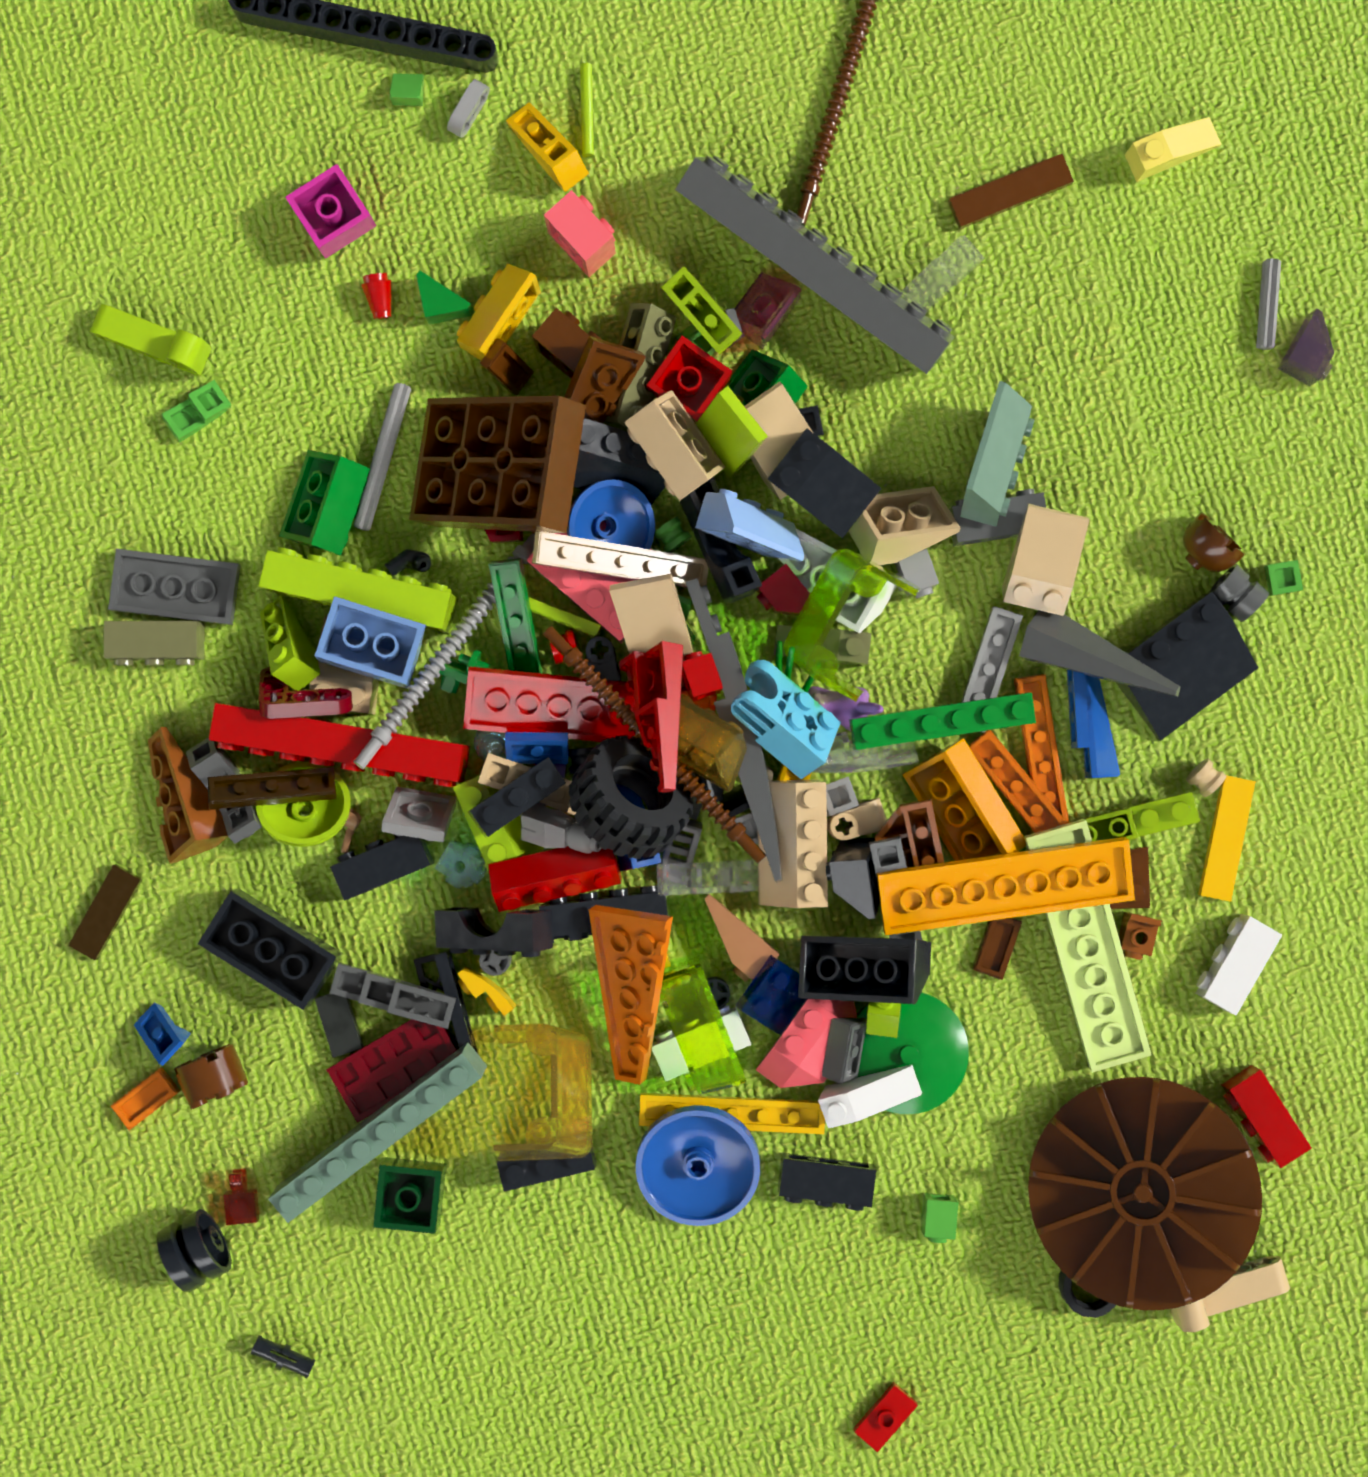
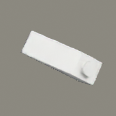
[818,1064,922,1129]

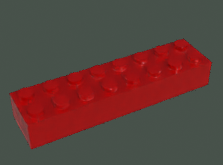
[209,703,470,787]

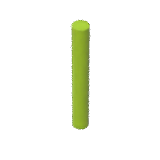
[580,63,594,157]

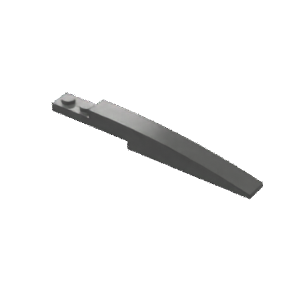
[686,578,782,883]

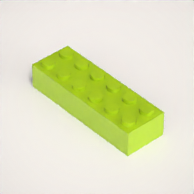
[258,547,458,634]

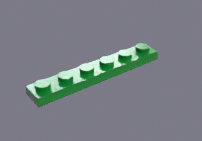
[849,692,1036,750]

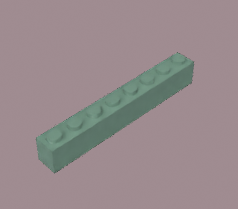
[268,1042,487,1223]

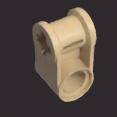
[827,798,887,840]

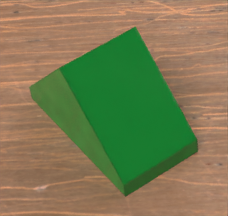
[416,270,474,325]

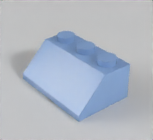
[695,489,804,561]

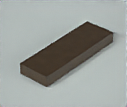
[68,864,143,960]

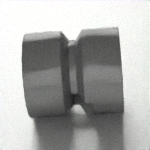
[1208,564,1269,622]

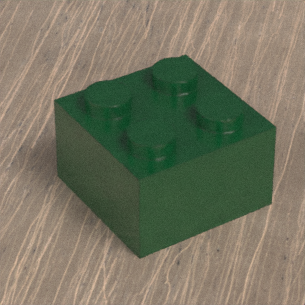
[373,1157,447,1234]

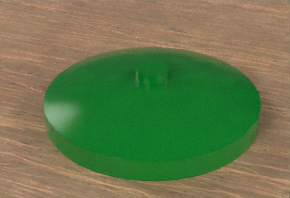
[856,992,969,1115]

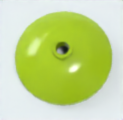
[256,762,351,847]

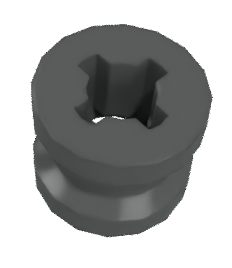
[479,950,512,976]

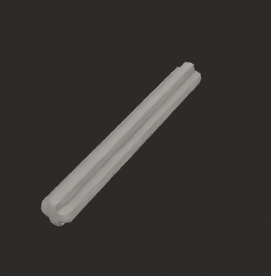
[354,383,411,531]

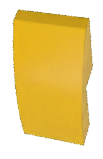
[457,967,516,1016]

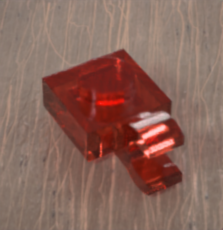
[223,1168,260,1225]

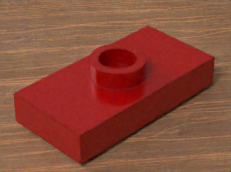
[853,1382,918,1453]

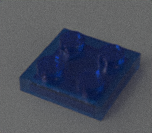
[735,955,806,1035]

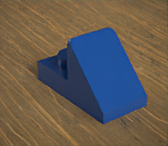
[134,1002,191,1066]

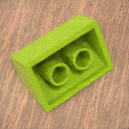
[453,776,545,871]

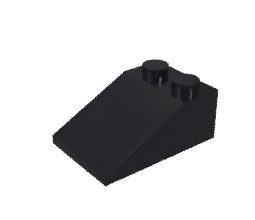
[768,428,882,538]

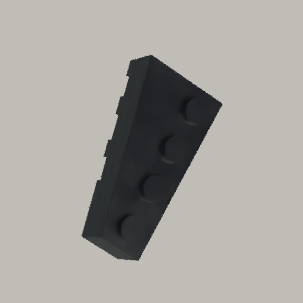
[539,885,668,943]

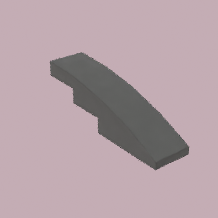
[330,963,456,1029]

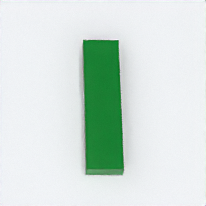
[489,558,542,674]

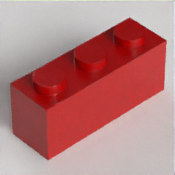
[1221,1065,1312,1168]

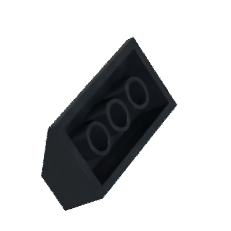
[574,418,665,505]
[798,936,931,1004]

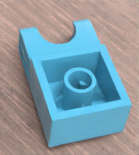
[731,660,841,779]

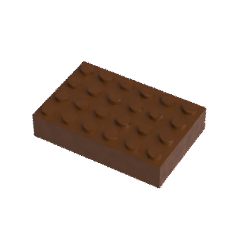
[409,396,586,533]

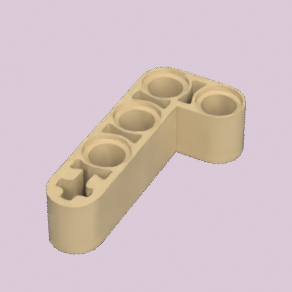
[1171,1256,1290,1332]

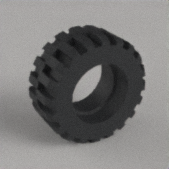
[569,735,695,859]

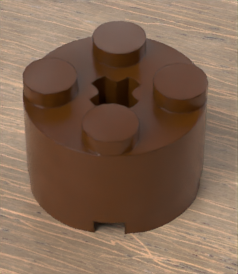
[174,1044,248,1110]

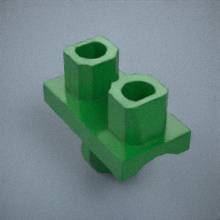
[439,650,490,694]

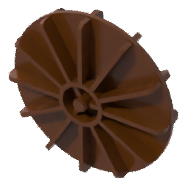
[1028,1077,1262,1310]

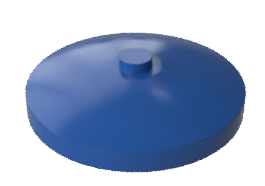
[636,1105,760,1226]

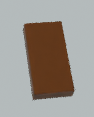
[480,338,534,396]
[972,918,1022,980]

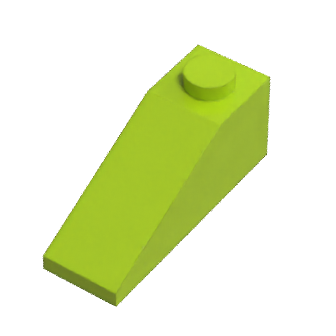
[661,266,743,355]

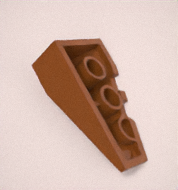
[148,727,228,864]

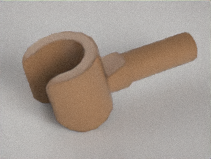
[340,809,362,854]

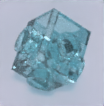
[434,840,487,889]

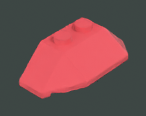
[756,999,857,1088]

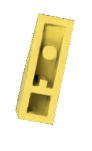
[1125,117,1222,182]

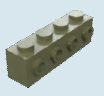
[603,303,677,431]

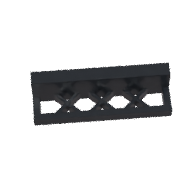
[414,950,479,1055]

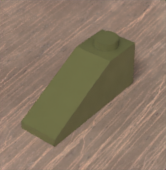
[774,625,872,666]

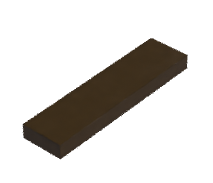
[207,767,336,809]

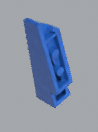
[1067,670,1120,778]

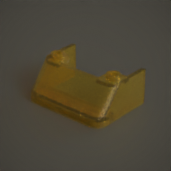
[493,1024,593,1161]

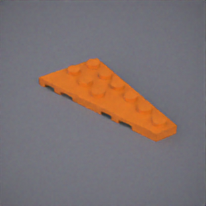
[589,905,673,1085]

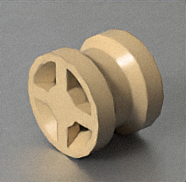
[1186,758,1226,797]

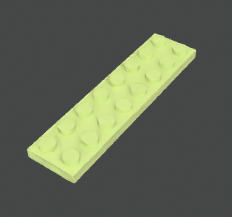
[1024,819,1152,1073]

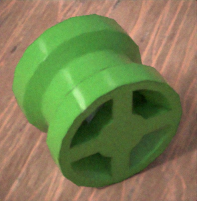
[654,516,692,553]

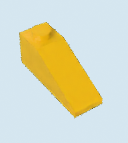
[506,102,589,192]

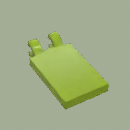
[696,386,768,480]

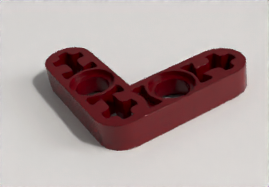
[259,667,353,719]

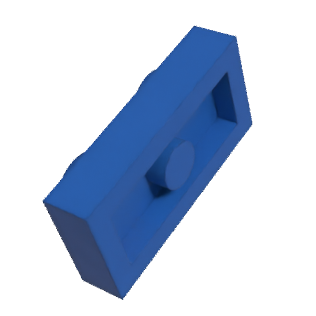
[505,732,569,764]

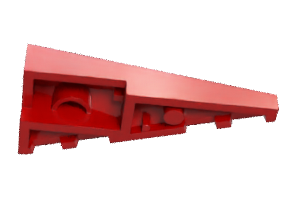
[619,641,683,792]

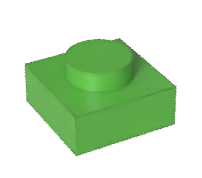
[1264,560,1303,596]

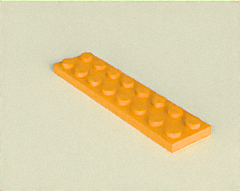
[876,837,1135,936]

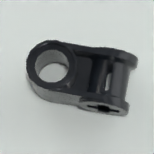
[586,636,621,681]

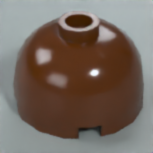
[1183,512,1246,572]

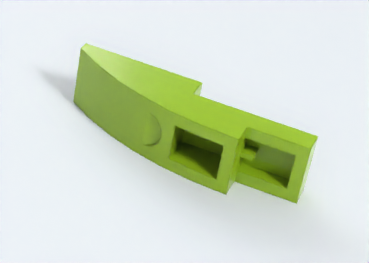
[1070,791,1201,841]

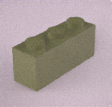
[104,621,205,666]

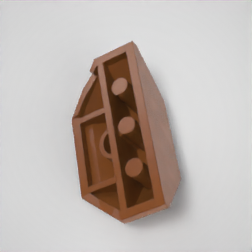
[875,799,944,868]

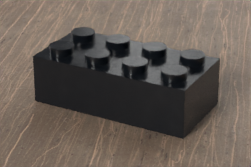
[198,889,343,1010]

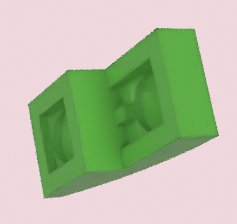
[162,380,232,443]

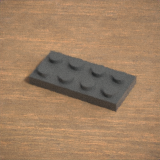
[108,549,241,625]

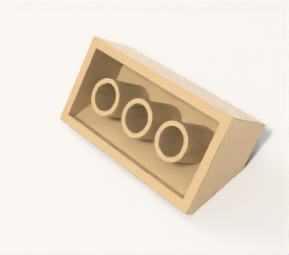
[757,780,828,908]

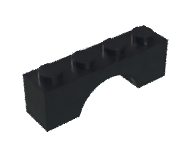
[680,476,762,606]
[434,907,553,957]

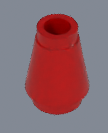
[361,273,392,320]

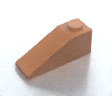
[704,893,780,983]

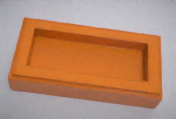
[110,1067,180,1130]

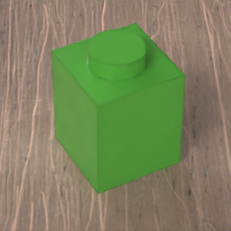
[921,1193,959,1243]

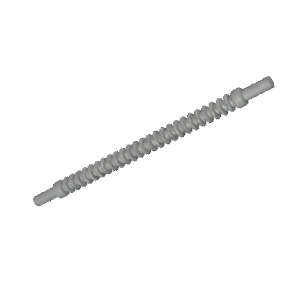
[354,533,535,769]

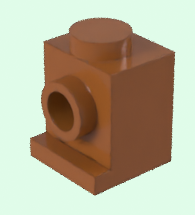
[1118,911,1162,960]

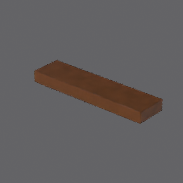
[948,154,1074,230]

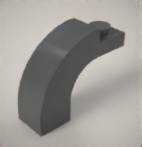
[186,738,262,844]

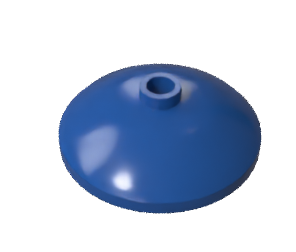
[567,480,655,549]

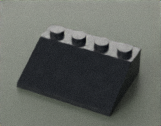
[1115,592,1258,741]

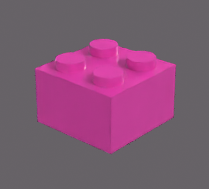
[285,164,376,259]

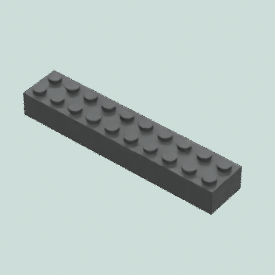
[675,155,955,374]

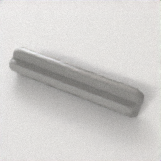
[1256,258,1281,350]

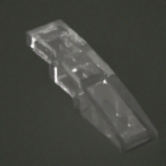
[813,731,919,773]
[656,859,758,896]

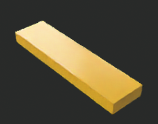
[1198,775,1256,902]

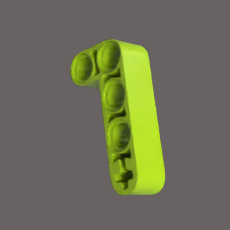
[89,303,212,376]

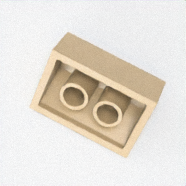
[624,390,725,501]

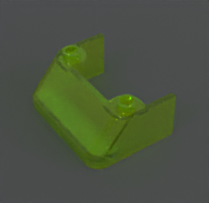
[784,549,921,702]
[659,956,747,1095]

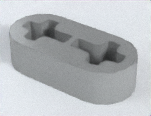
[447,79,490,138]

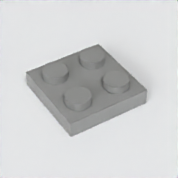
[382,786,457,842]

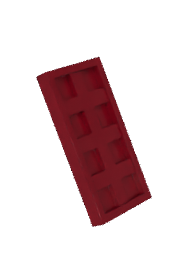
[326,1019,459,1123]

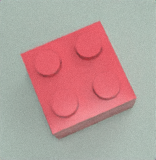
[544,190,616,277]

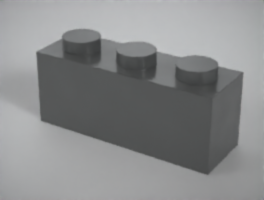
[949,489,1046,547]

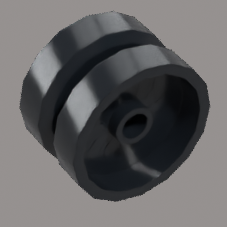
[156,1209,232,1293]

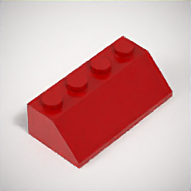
[488,846,622,912]

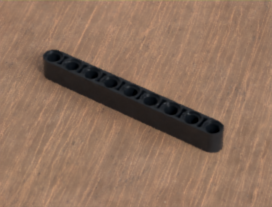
[228,0,499,73]

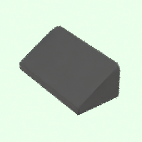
[822,1018,867,1084]

